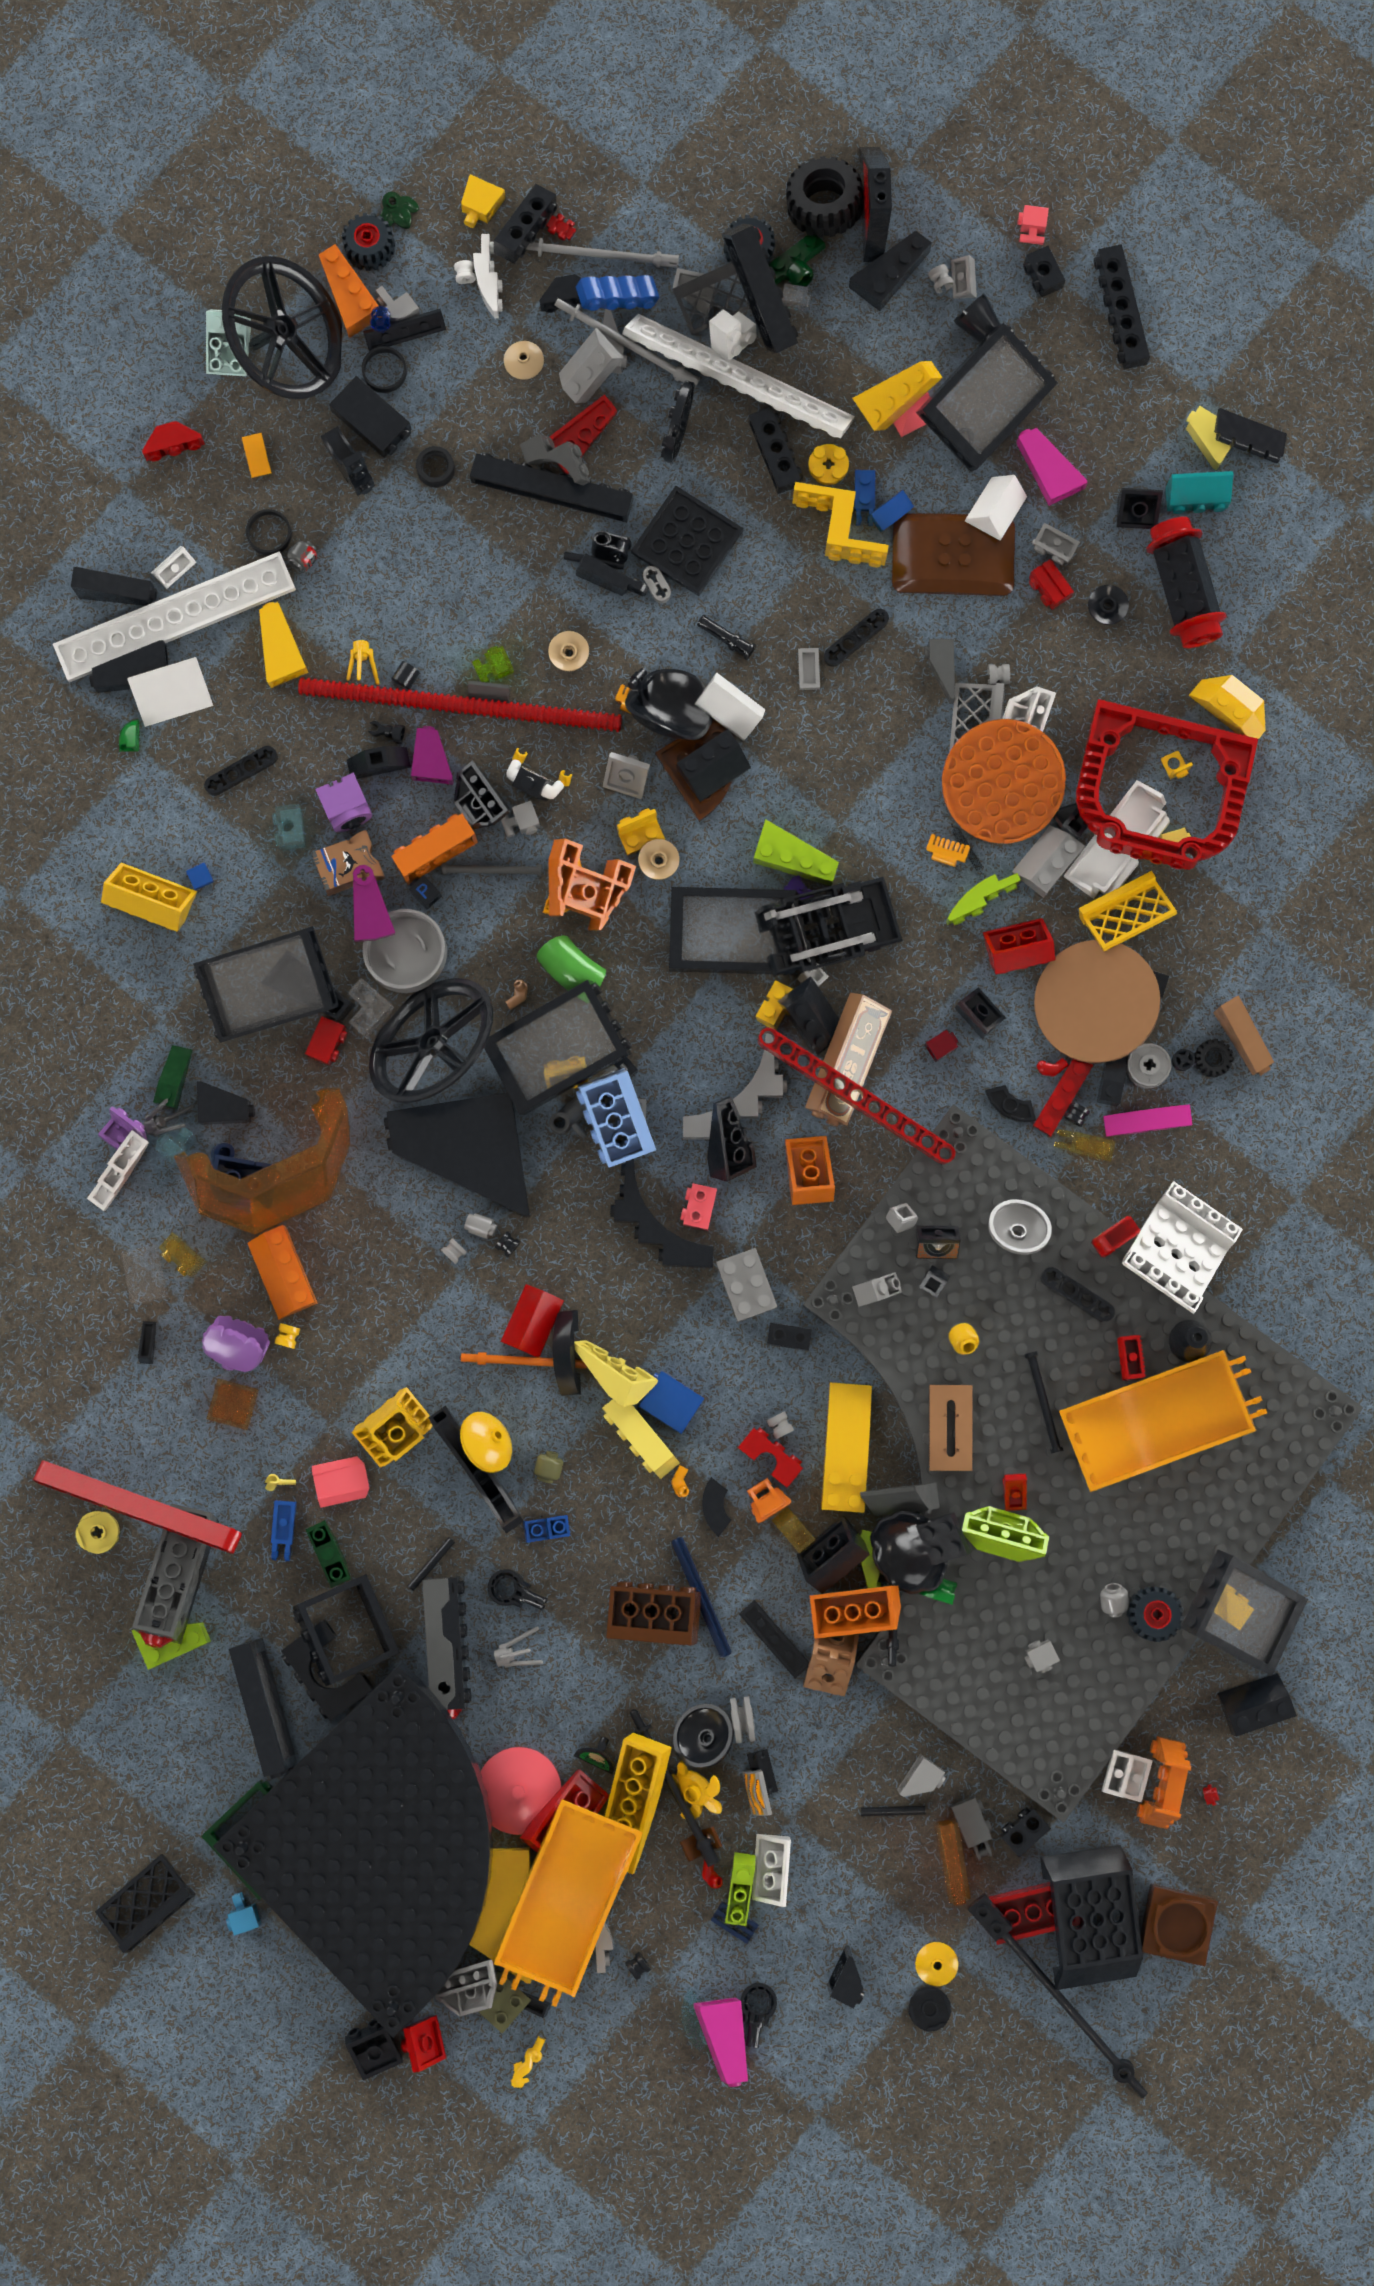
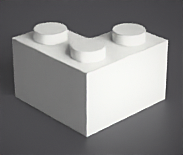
[709,309,757,361]

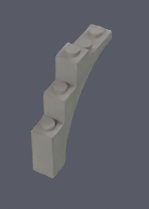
[683,1034,787,1140]

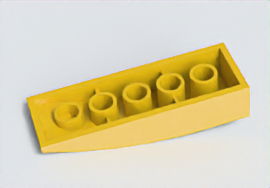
[821,1382,872,1513]
[605,1733,672,1874]

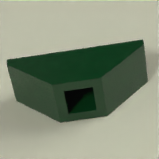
[305,1520,351,1588]

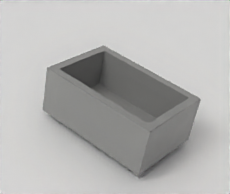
[716,1248,777,1323]

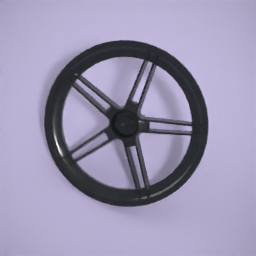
[222,256,342,399]
[369,978,493,1103]

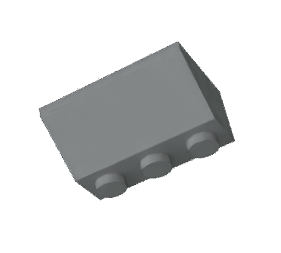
[559,328,624,403]
[1011,825,1085,898]

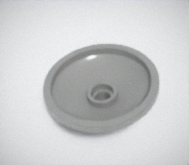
[988,1200,1052,1255]

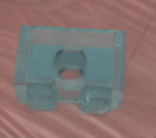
[272,804,307,851]

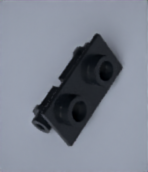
[747,1749,778,1795]

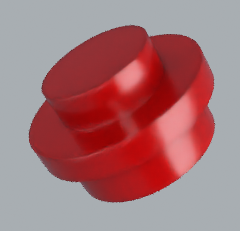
[1203,1784,1220,1806]

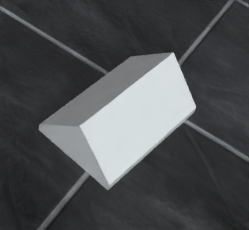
[965,475,1027,541]
[695,673,765,741]
[752,1834,791,1907]

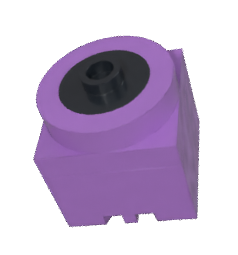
[315,773,372,832]

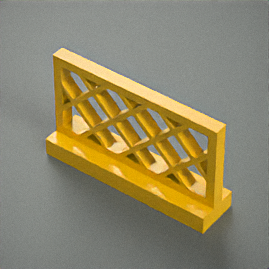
[1079,871,1177,951]

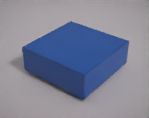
[186,862,214,891]

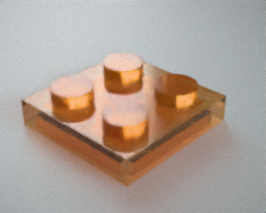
[206,1378,259,1430]

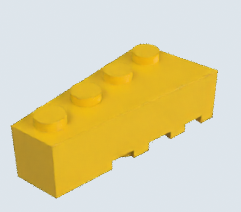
[852,361,943,431]

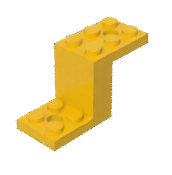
[793,482,889,567]

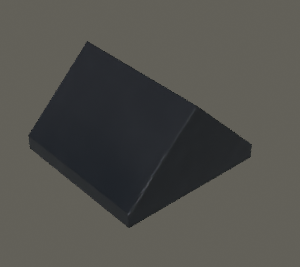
[1116,488,1163,529]
[955,987,1006,1039]

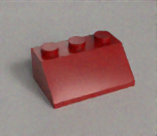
[983,918,1056,975]

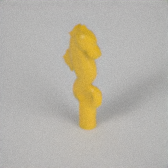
[511,2036,546,2088]

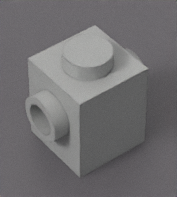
[1024,1639,1060,1673]

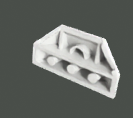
[1002,687,1056,732]

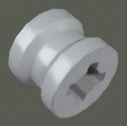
[441,1238,467,1264]

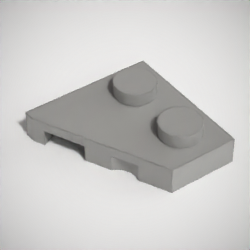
[673,268,715,315]

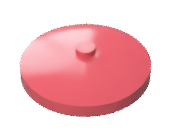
[481,1747,562,1835]

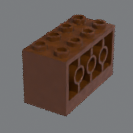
[606,1581,701,1646]

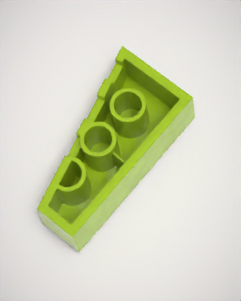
[753,819,839,886]

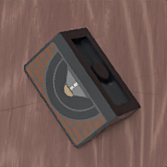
[916,1225,961,1259]

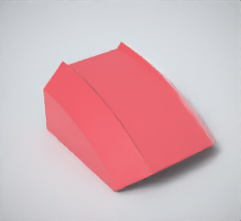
[312,1456,369,1508]

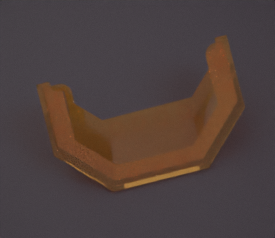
[174,1087,350,1235]

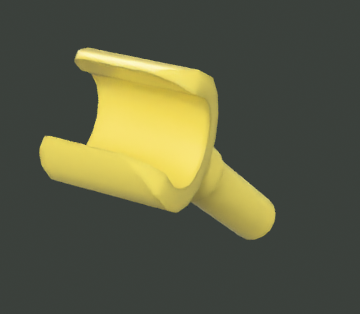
[265,1474,296,1491]

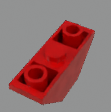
[142,421,205,462]

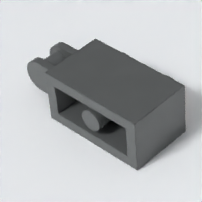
[950,1796,993,1861]

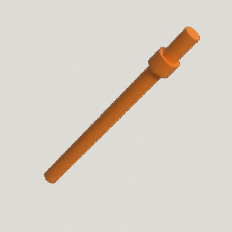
[461,1352,587,1368]

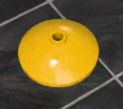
[460,1412,512,1473]

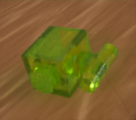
[472,646,514,683]

